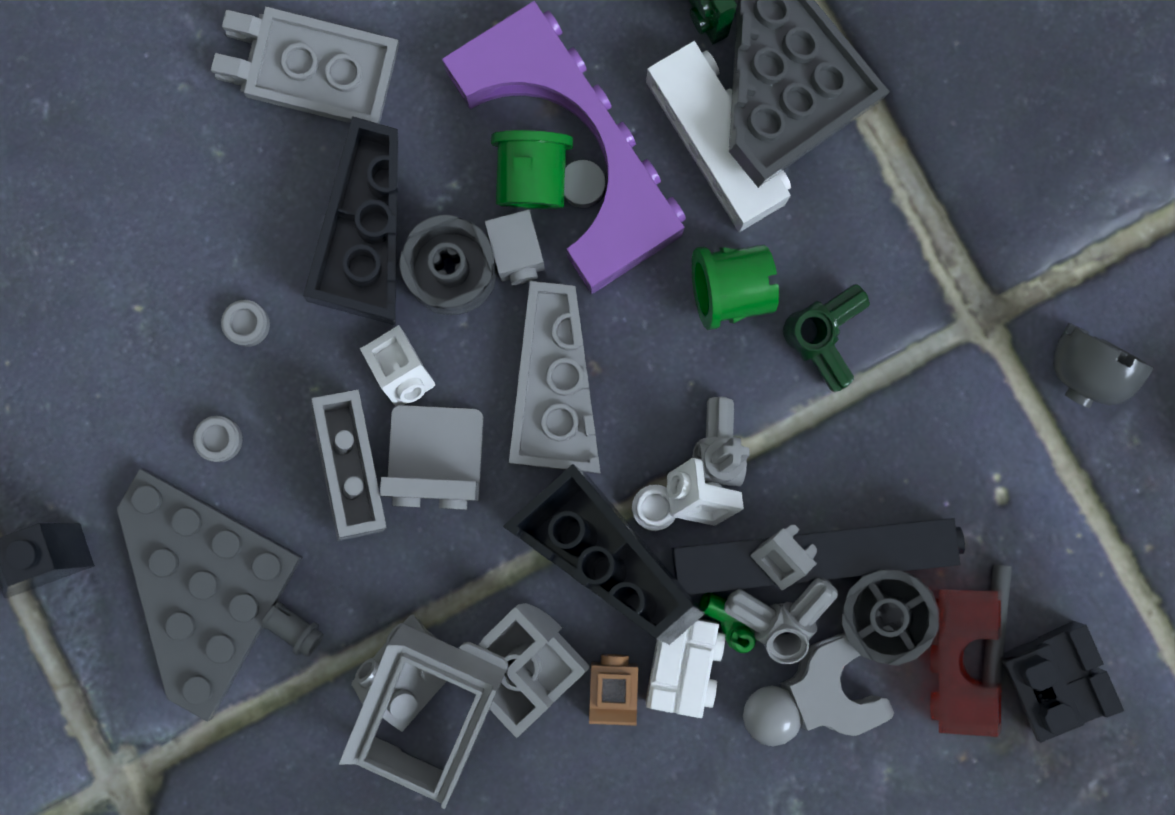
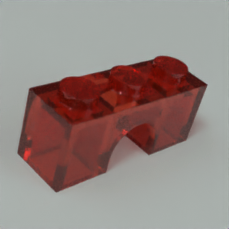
[930,588,1002,737]

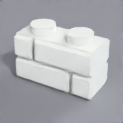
[645,618,725,718]

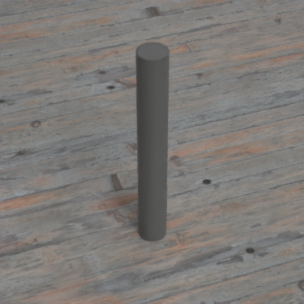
[980,564,1012,706]

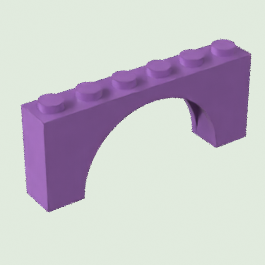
[442,1,686,295]

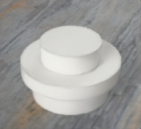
[632,485,675,531]

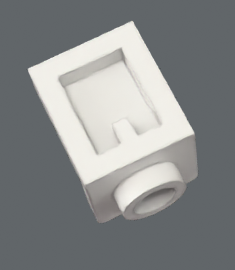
[360,325,435,406]
[667,458,744,526]

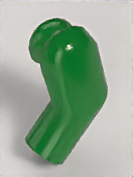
[699,592,756,653]

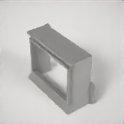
[339,623,508,809]

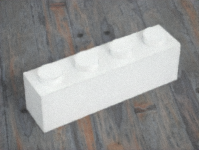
[646,41,791,232]

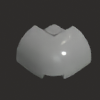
[478,603,590,738]

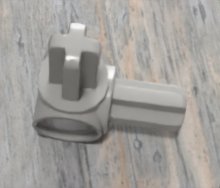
[692,397,750,486]
[724,578,838,664]

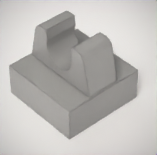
[750,525,817,591]

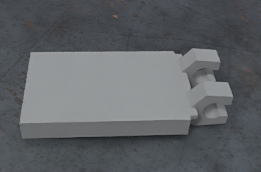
[211,6,399,124]

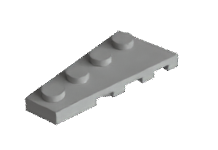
[509,281,601,474]

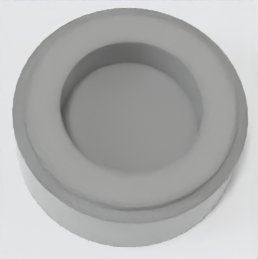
[564,160,605,208]
[221,300,270,347]
[193,416,243,462]

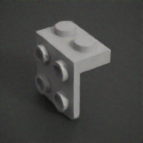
[380,405,484,510]

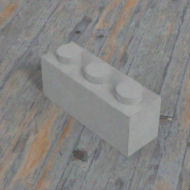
[311,389,387,541]

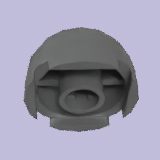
[1053,323,1154,409]
[842,569,939,666]

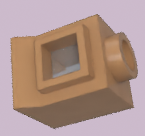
[589,654,638,726]

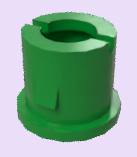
[491,130,573,209]
[692,245,779,330]

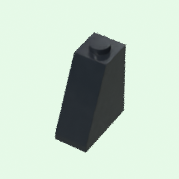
[0,523,95,598]

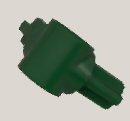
[783,284,870,392]

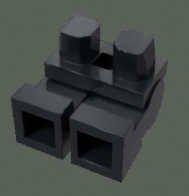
[1001,621,1124,743]

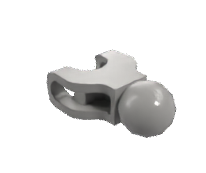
[743,632,894,747]

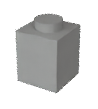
[485,209,545,285]

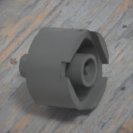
[400,215,497,316]

